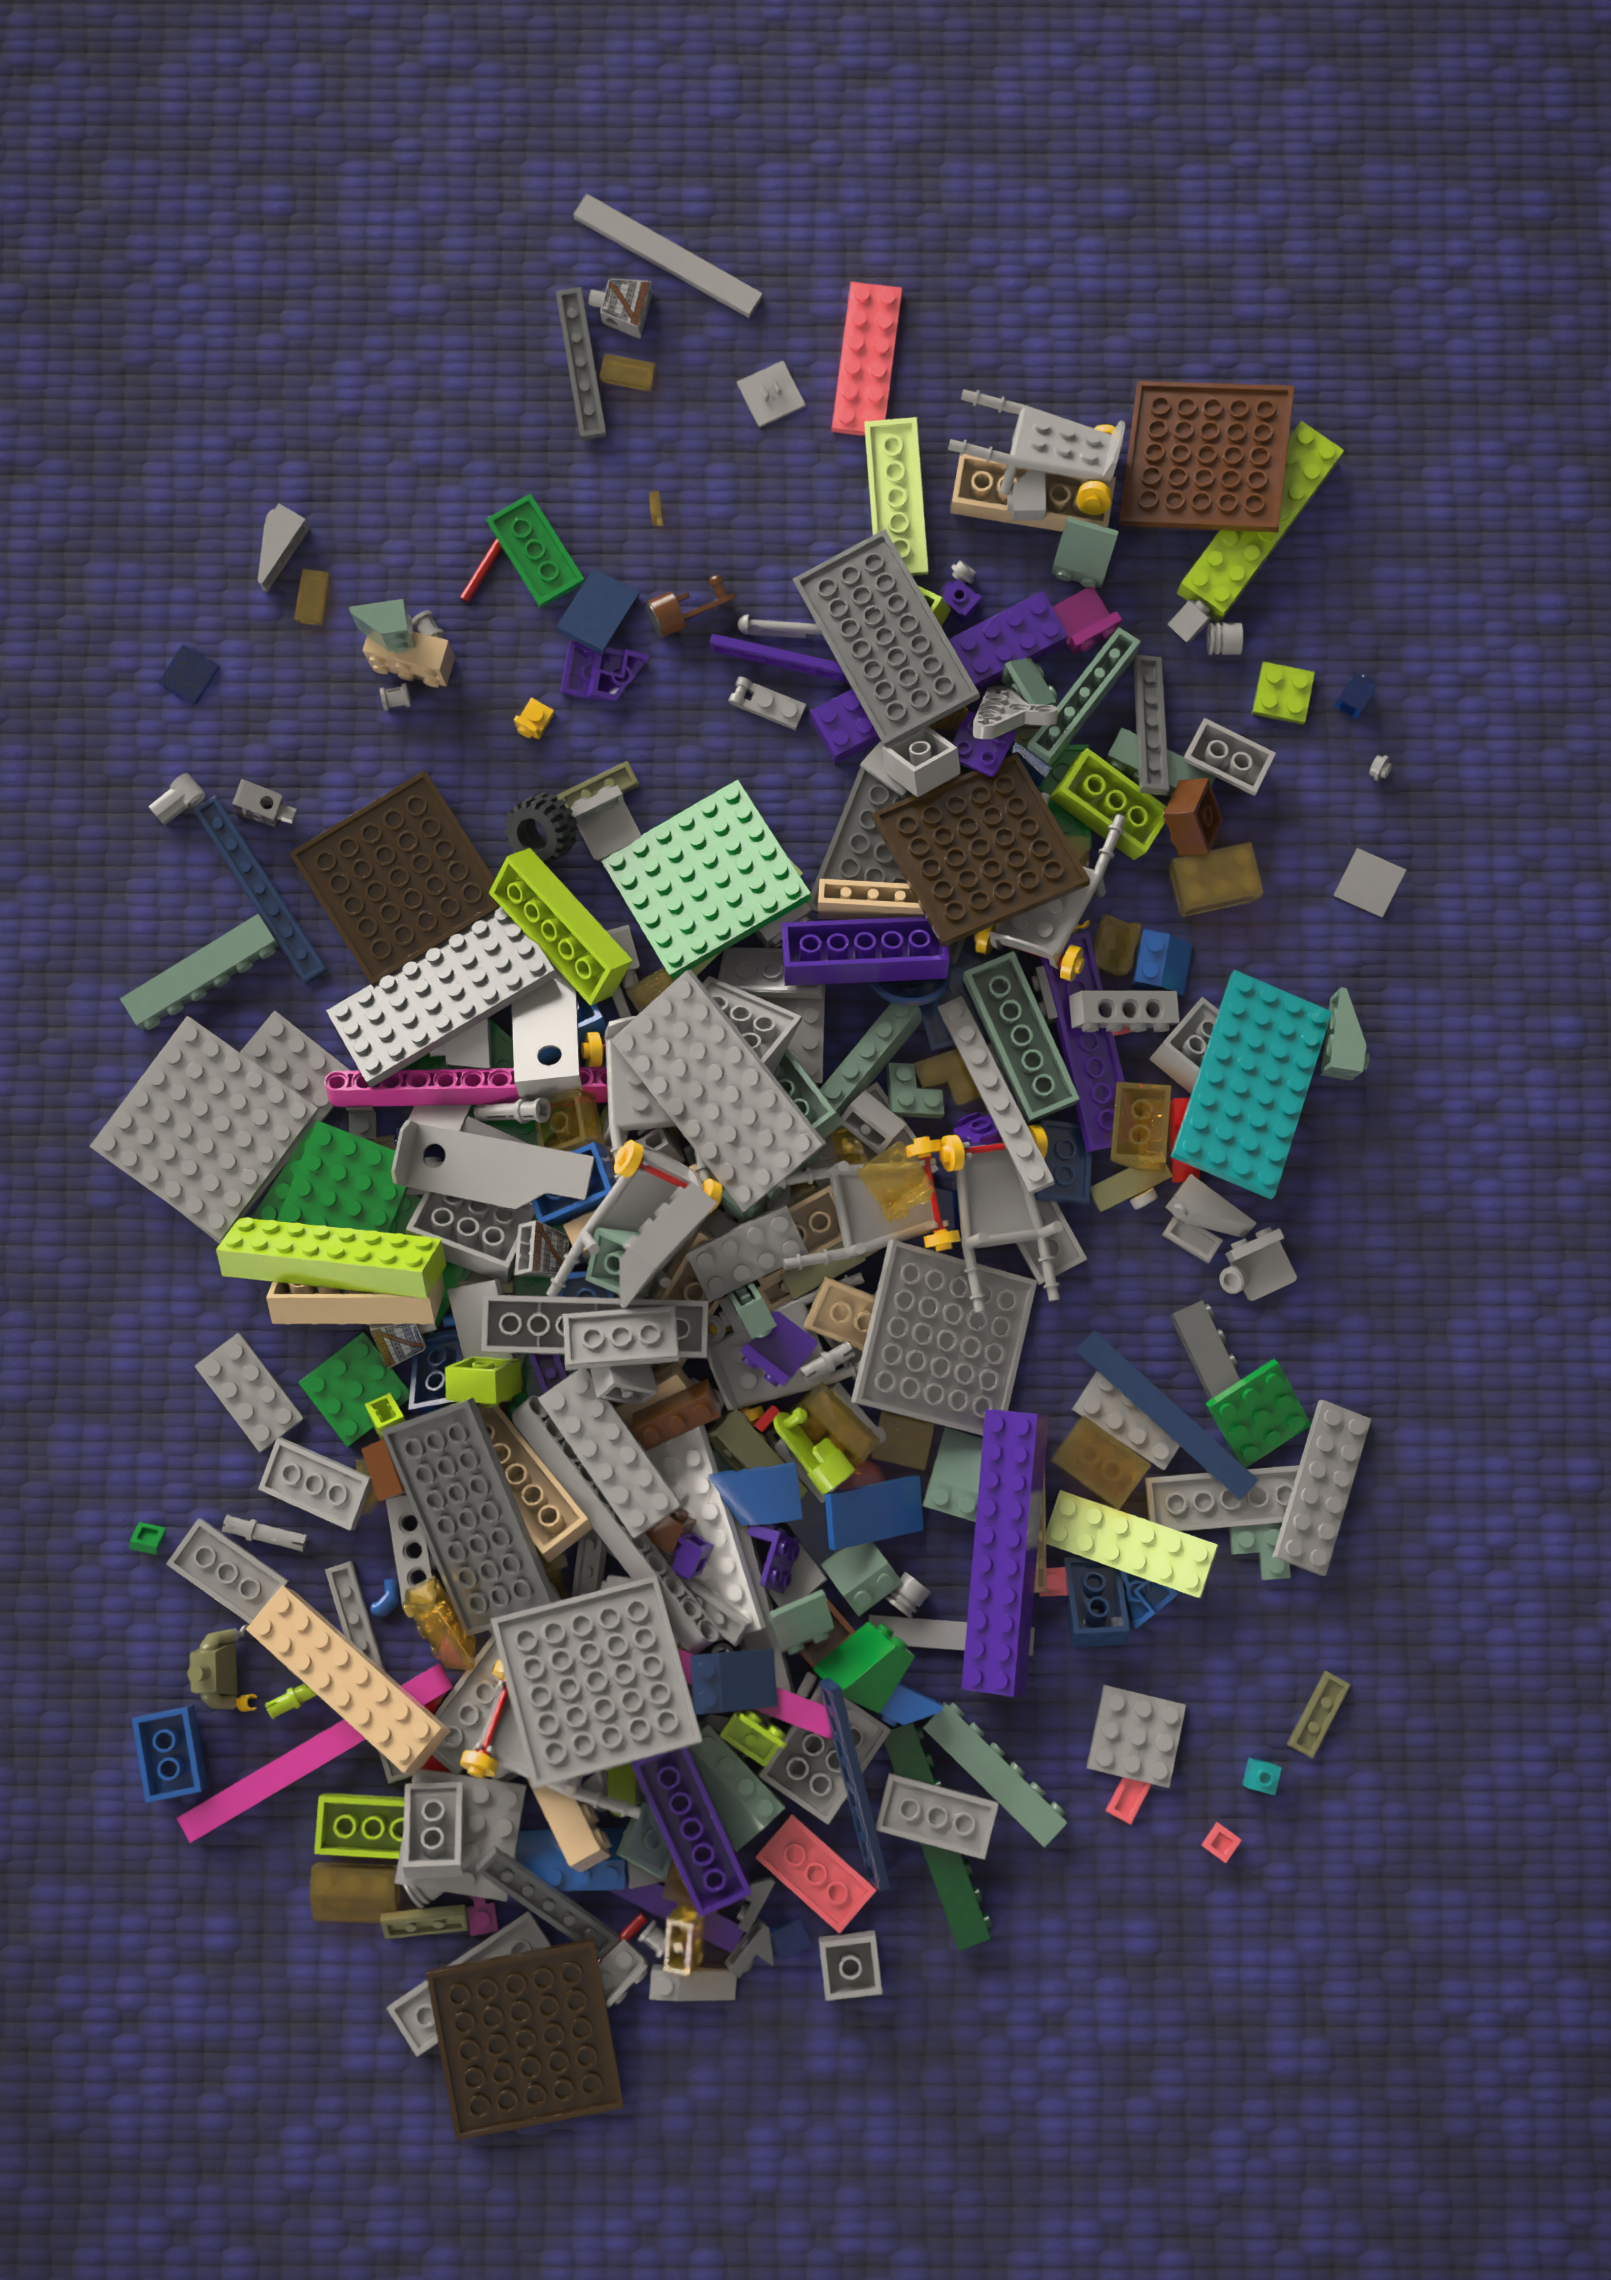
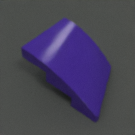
[560,641,650,701]

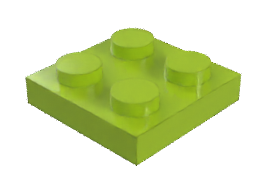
[1252,662,1315,725]

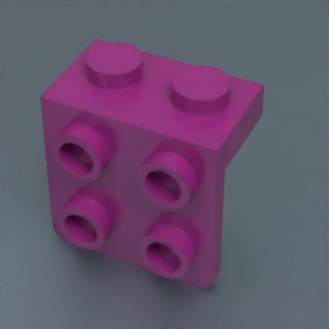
[1052,587,1122,655]

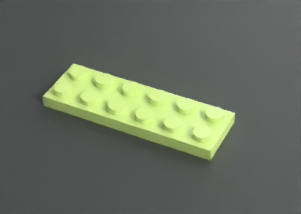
[864,417,928,576]
[1046,1490,1218,1599]

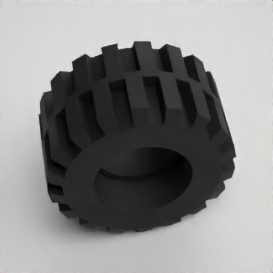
[504,793,578,865]

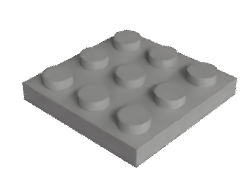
[1086,1685,1186,1788]

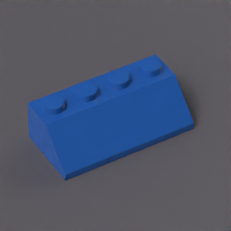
[514,1827,629,1891]

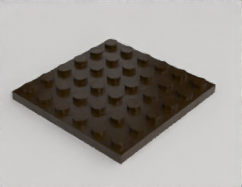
[872,753,1090,947]
[289,770,501,986]
[426,1938,624,2141]

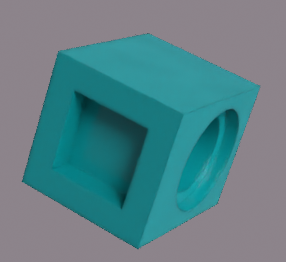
[1242,1757,1281,1795]

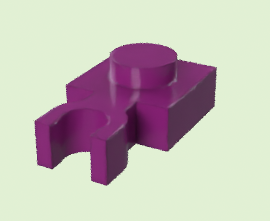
[466,1895,500,1936]

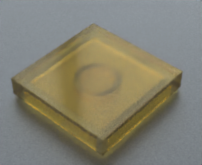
[871,1410,935,1470]

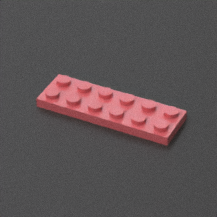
[832,282,902,436]

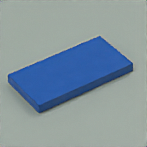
[825,1475,924,1550]

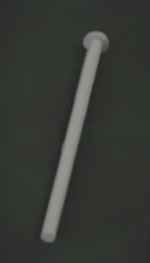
[738,614,822,638]

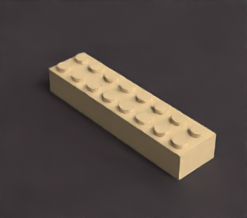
[246,1585,451,1775]

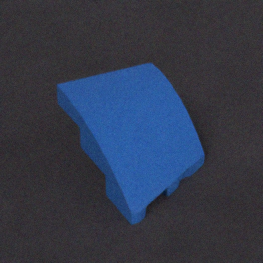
[708,1462,803,1525]
[1120,1570,1181,1628]

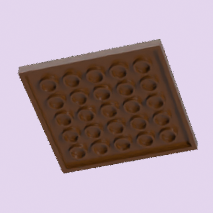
[1119,381,1295,532]

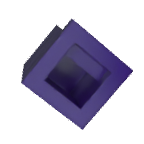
[940,579,982,624]
[671,1531,715,1579]

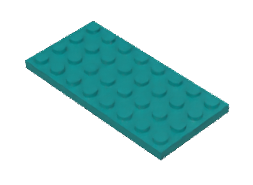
[1171,970,1332,1199]

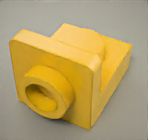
[514,698,555,740]

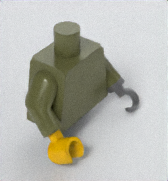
[187,1624,257,1712]

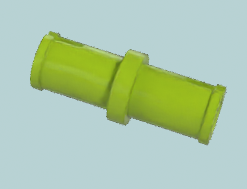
[265,1683,317,1719]

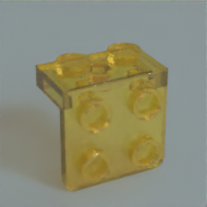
[858,1141,935,1223]

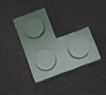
[886,1063,944,1119]
[1229,1523,1291,1580]

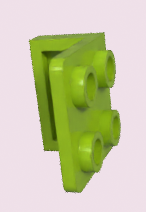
[719,1709,788,1767]

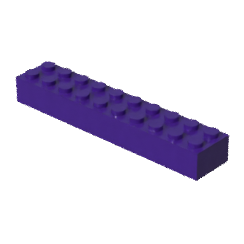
[810,591,1068,765]
[961,1409,1049,1697]

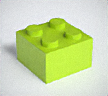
[445,1356,522,1408]

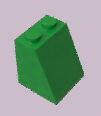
[813,1622,915,1714]

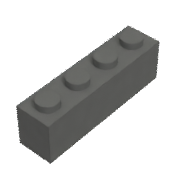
[1169,1300,1242,1400]

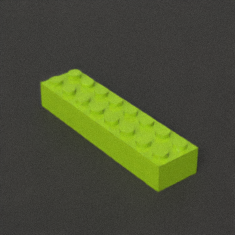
[1177,421,1344,623]
[216,1217,446,1298]

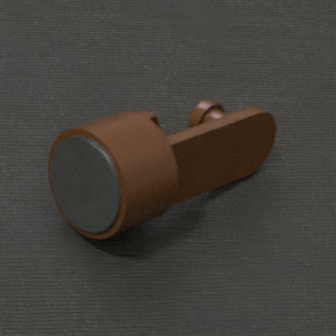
[647,575,737,638]

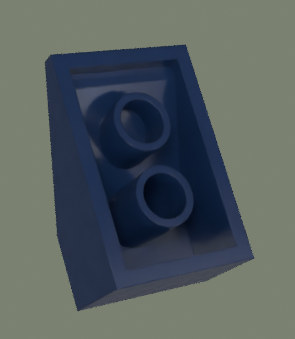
[408,1329,463,1417]
[1064,1557,1130,1648]
[689,1649,778,1714]

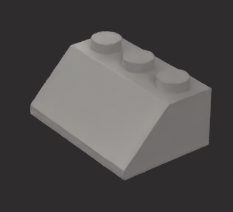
[1183,718,1276,796]

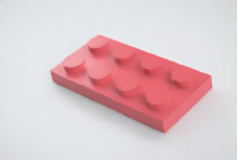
[755,1814,876,1934]

